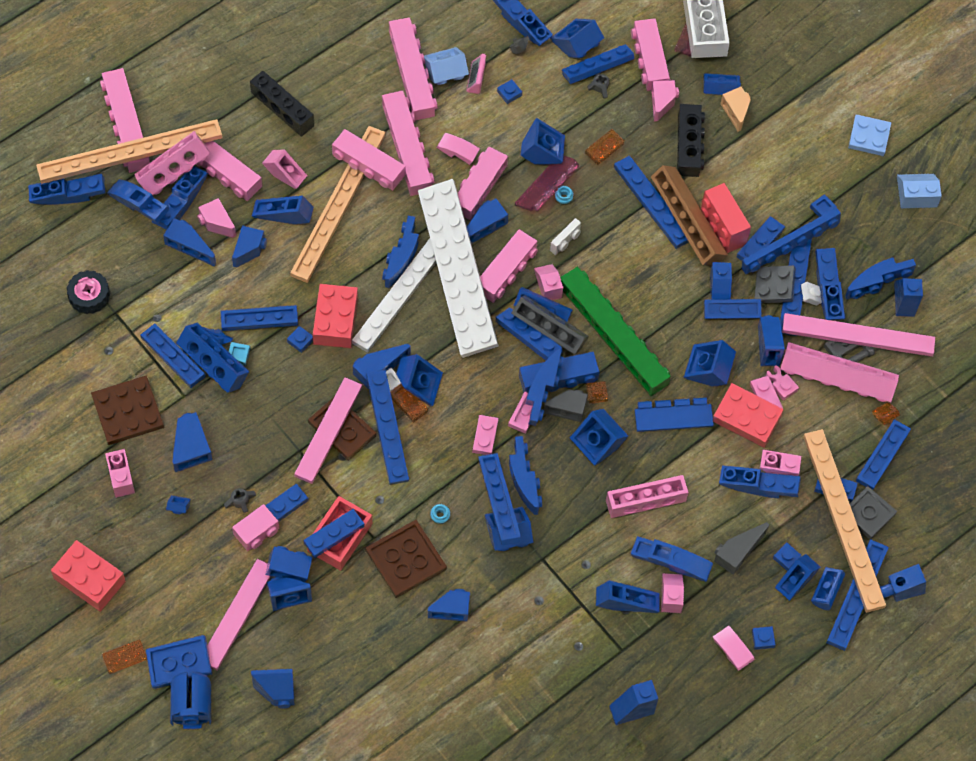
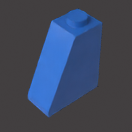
[894,278,923,317]
[758,315,785,366]
[172,412,212,472]
[609,680,658,725]

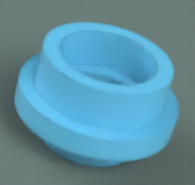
[555,186,573,204]
[430,504,450,523]

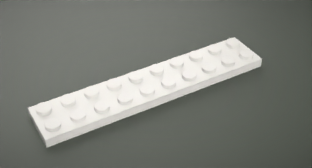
[418,179,498,358]

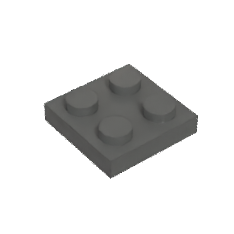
[755,265,796,304]
[850,486,897,539]

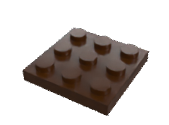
[91,375,164,445]
[365,520,447,598]

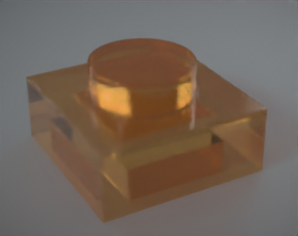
[586,381,608,404]
[872,402,900,425]

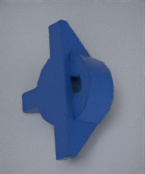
[203,327,233,345]

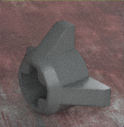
[509,35,529,54]
[587,73,609,99]
[224,488,256,513]

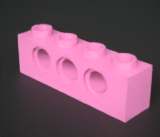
[135,131,210,195]
[606,475,688,518]

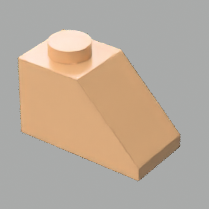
[721,86,751,132]

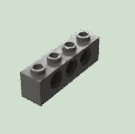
[511,295,589,354]

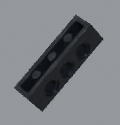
[250,71,314,137]
[677,104,705,177]

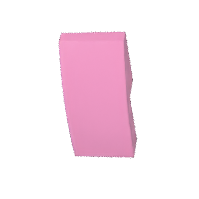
[436,133,480,165]
[713,626,755,671]

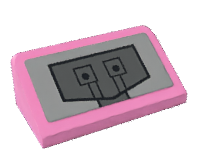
[466,54,486,94]

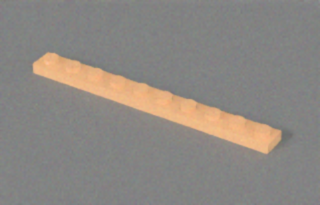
[36,119,222,184]
[290,126,385,283]
[803,429,886,613]

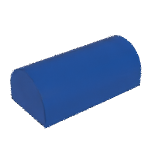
[811,567,845,610]

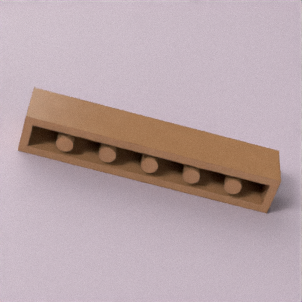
[651,165,728,266]

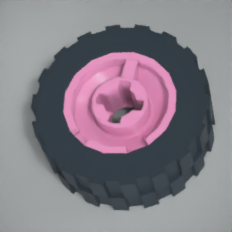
[67,270,110,314]

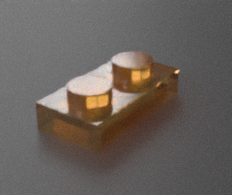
[585,129,624,165]
[390,384,428,423]
[102,639,147,674]

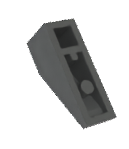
[714,522,770,575]

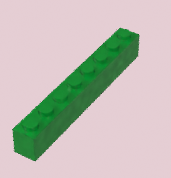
[560,266,671,396]

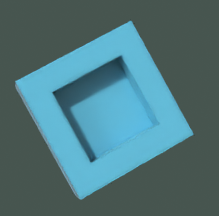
[229,342,250,366]

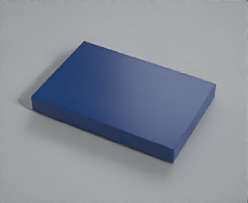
[146,635,212,689]

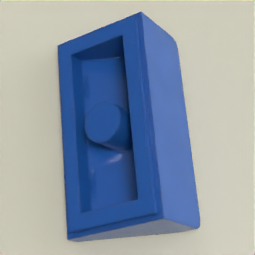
[703,73,741,95]

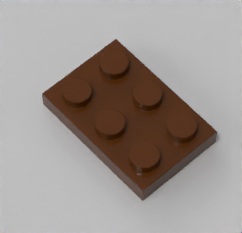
[308,396,376,461]

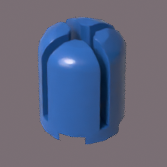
[170,672,211,729]

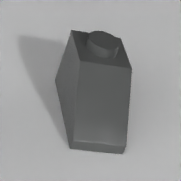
[544,390,588,422]

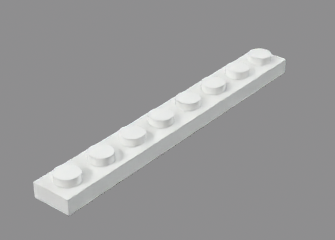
[352,239,436,353]

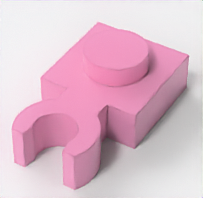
[766,366,799,400]

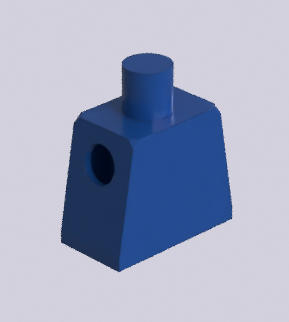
[880,564,926,602]

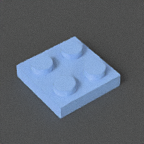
[848,115,891,156]

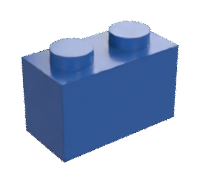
[265,546,312,582]

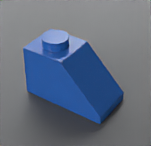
[232,226,267,267]
[710,262,732,300]
[775,554,821,601]
[428,589,470,622]

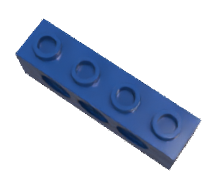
[176,322,249,393]

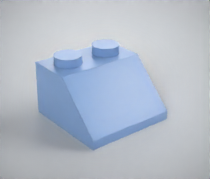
[424,47,469,85]
[897,174,942,208]

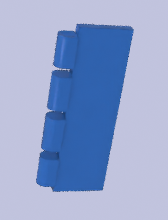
[634,398,714,432]

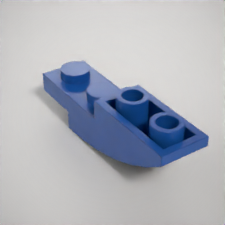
[493,0,553,46]
[152,166,208,230]
[28,174,105,205]
[107,179,169,223]
[382,216,419,288]
[815,248,845,320]
[845,258,916,300]
[525,349,564,426]
[509,436,542,515]
[719,465,801,498]
[631,536,713,582]

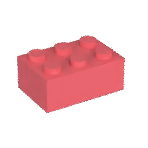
[701,183,751,253]
[313,284,358,348]
[713,383,783,448]
[307,496,373,571]
[51,540,126,612]

